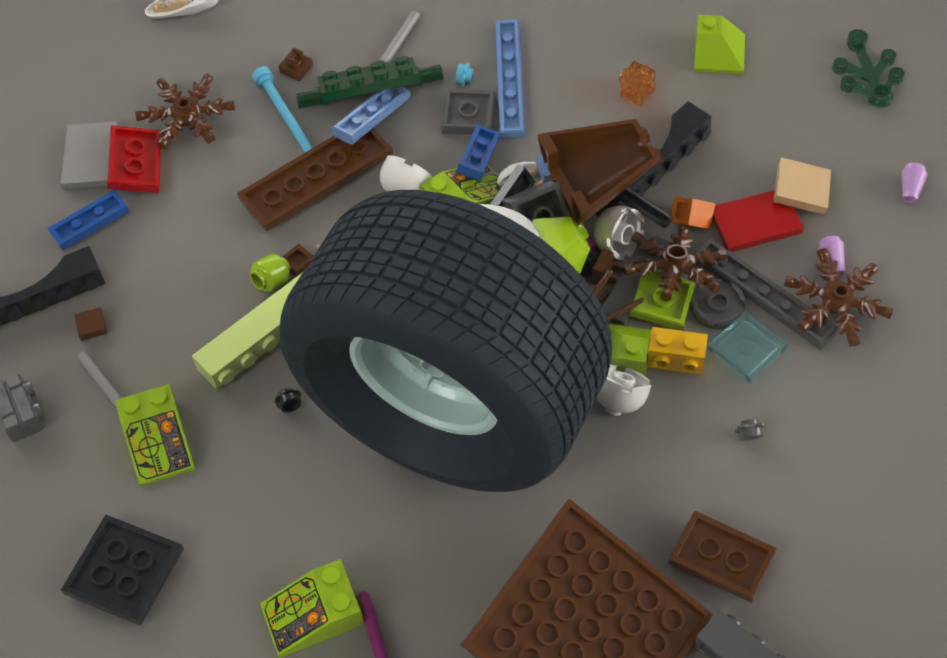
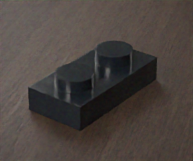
[490,164,535,207]

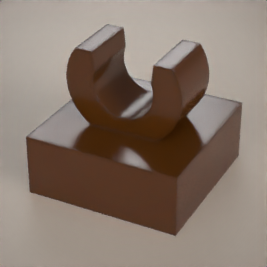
[278,47,313,81]
[592,249,623,285]

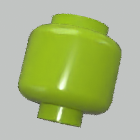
[250,253,290,293]

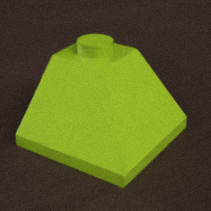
[694,15,745,74]
[532,217,590,274]
[608,323,652,376]

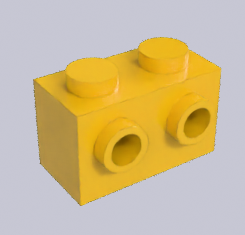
[647,327,708,375]

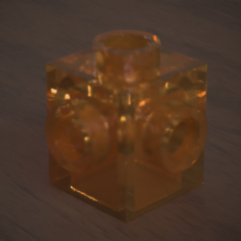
[619,61,657,106]

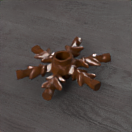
[135,73,235,149]
[623,224,728,301]
[784,248,893,347]

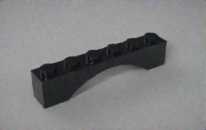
[596,101,712,217]
[0,246,106,326]

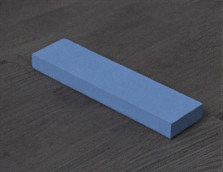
[331,87,411,145]

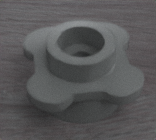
[735,419,766,440]

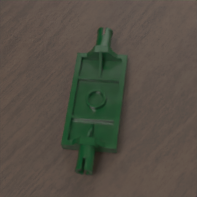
[296,56,444,109]

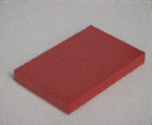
[107,125,161,194]
[713,190,804,252]

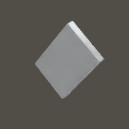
[61,121,118,189]

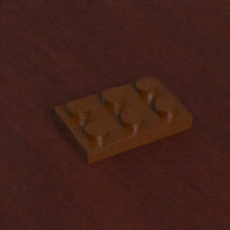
[669,511,777,603]

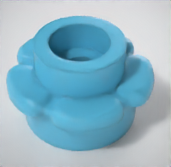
[455,63,474,87]

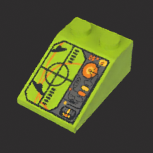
[421,165,502,205]
[115,383,195,487]
[260,559,365,658]

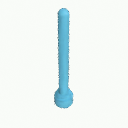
[252,66,313,152]

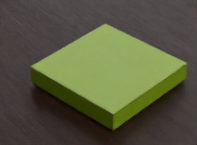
[629,270,695,331]

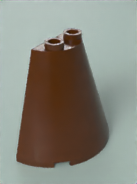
[537,119,662,224]

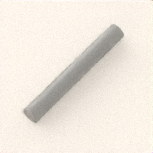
[379,11,420,63]
[77,351,122,408]

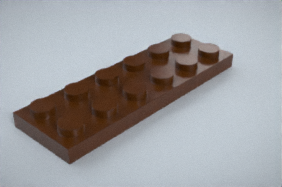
[237,128,393,232]

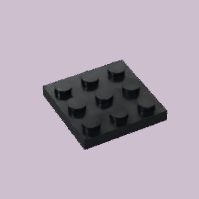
[61,514,184,626]

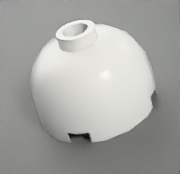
[380,155,432,191]
[594,205,644,261]
[596,364,651,416]

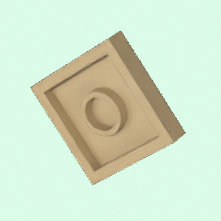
[774,157,831,215]

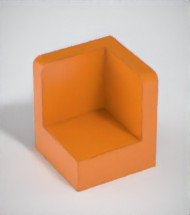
[671,197,715,229]

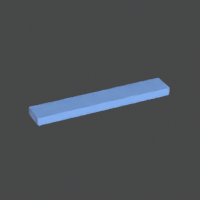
[495,19,525,139]

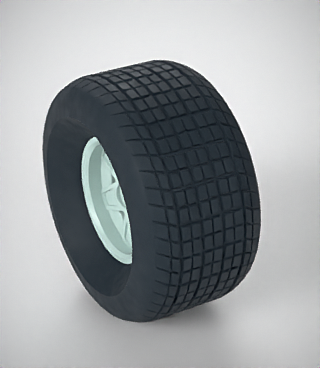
[279,190,612,492]

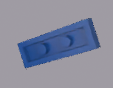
[456,124,500,181]
[47,190,130,251]

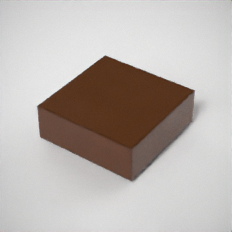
[283,243,313,277]
[74,307,107,341]

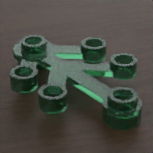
[832,29,905,108]

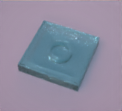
[708,311,787,383]

